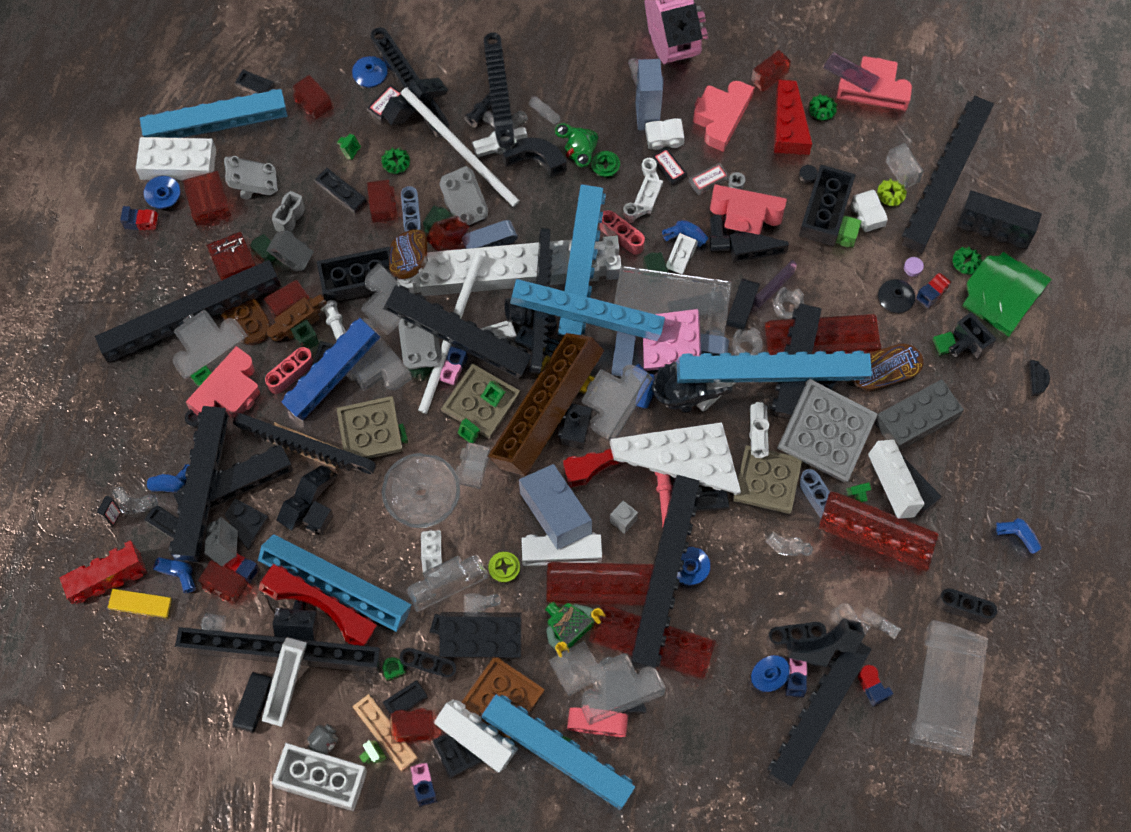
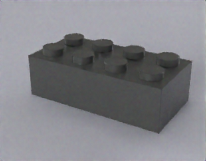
[874,379,964,451]

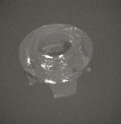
[773,287,804,319]
[731,327,763,356]

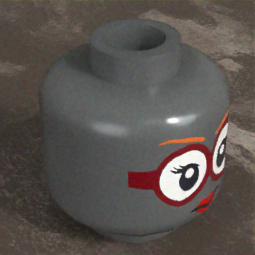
[307,724,338,755]

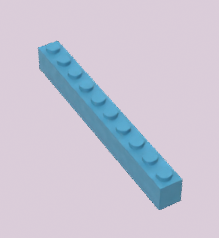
[676,351,872,383]

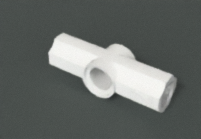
[472,127,528,158]
[749,402,769,458]

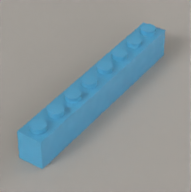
[140,89,288,138]
[558,184,606,336]
[510,279,665,341]
[258,534,412,632]
[481,695,635,810]

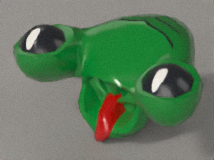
[555,123,599,168]

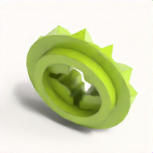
[877,179,907,206]
[488,552,520,583]

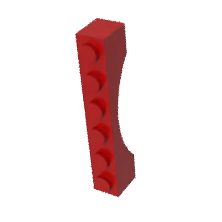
[563,449,626,488]
[259,564,377,646]

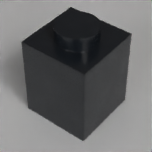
[303,501,334,535]

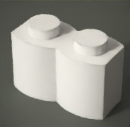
[645,119,684,150]
[850,190,888,232]

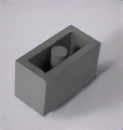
[266,230,314,272]
[205,517,238,567]

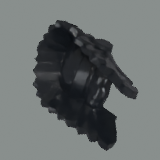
[652,361,732,412]

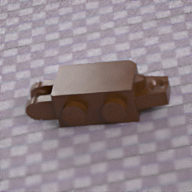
[266,294,327,342]

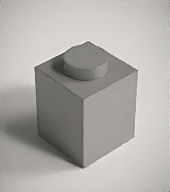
[610,501,638,534]

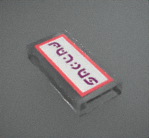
[689,163,729,195]

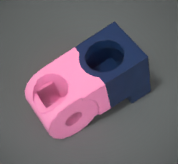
[440,346,468,386]
[786,658,807,697]
[411,763,437,807]

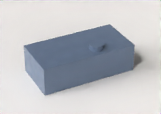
[635,59,664,130]
[519,464,592,550]

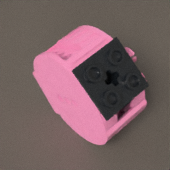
[644,0,708,64]

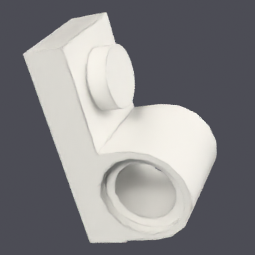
[665,233,698,275]

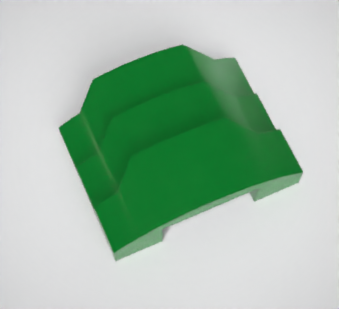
[962,252,1052,337]

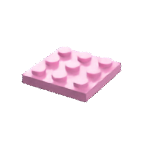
[643,309,701,371]

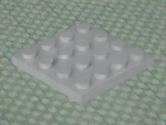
[777,379,877,483]

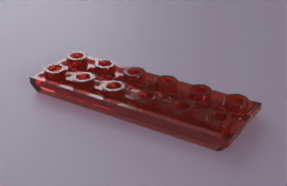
[765,314,881,355]
[818,492,938,571]
[546,562,654,605]
[589,603,716,679]

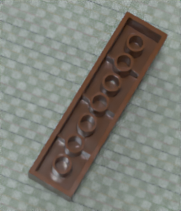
[487,333,604,476]

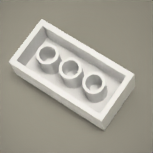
[136,137,216,181]
[272,743,367,811]

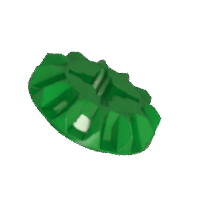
[809,94,837,120]
[381,147,410,174]
[591,151,620,178]
[952,246,983,274]

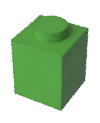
[836,216,862,247]

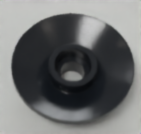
[878,279,915,314]

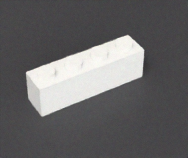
[868,440,925,519]
[522,532,602,566]
[262,637,307,727]
[434,699,518,773]

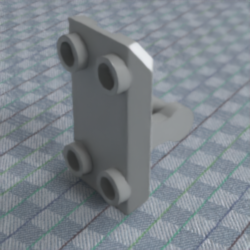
[224,156,278,199]
[439,166,488,227]
[399,318,441,369]

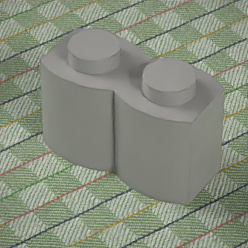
[272,191,305,232]

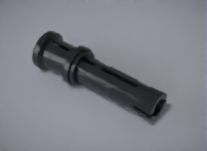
[464,92,492,127]

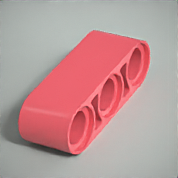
[600,210,645,255]
[265,347,313,394]
[567,708,628,737]

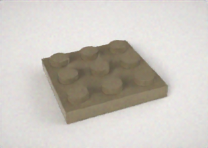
[441,364,521,439]
[336,396,403,459]
[733,445,802,514]

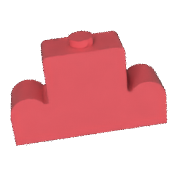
[836,56,912,111]
[693,81,754,152]
[710,185,787,234]
[186,346,260,418]

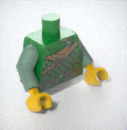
[545,602,606,658]

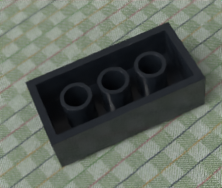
[799,164,856,246]
[957,190,1042,249]
[316,246,398,302]
[439,612,522,657]

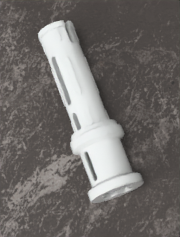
[321,300,346,340]

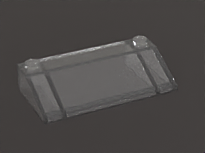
[614,266,732,337]
[909,620,988,757]

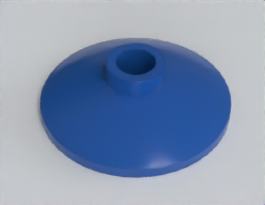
[352,56,388,87]
[144,176,181,209]
[677,547,710,585]
[751,655,790,692]

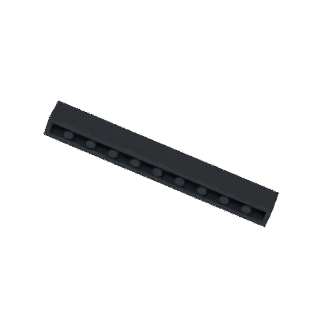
[902,95,994,254]
[95,260,281,363]
[629,474,702,672]
[175,627,382,673]

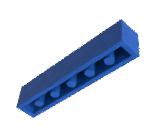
[281,318,381,421]

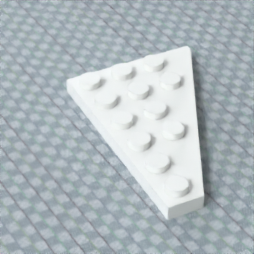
[610,422,741,495]

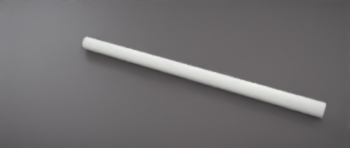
[401,87,519,207]
[418,253,483,414]

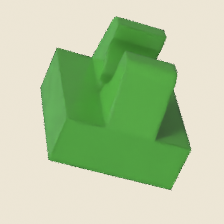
[359,740,387,763]

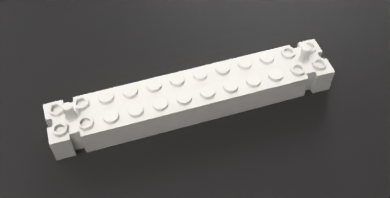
[397,236,622,296]

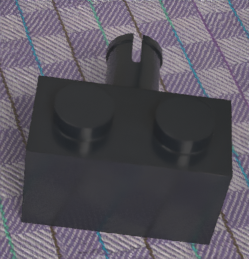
[948,312,997,359]
[558,403,592,449]
[272,600,318,641]

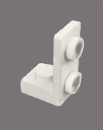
[421,530,443,575]

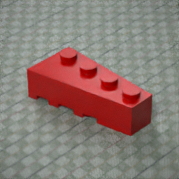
[774,80,812,155]
[59,540,147,604]

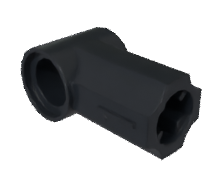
[710,215,730,252]

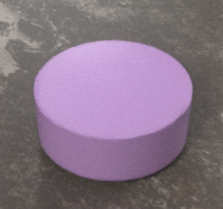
[904,257,924,277]

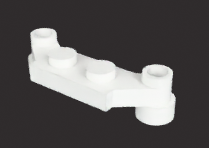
[623,158,663,223]

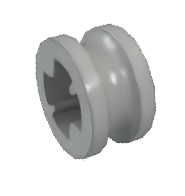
[728,172,745,189]

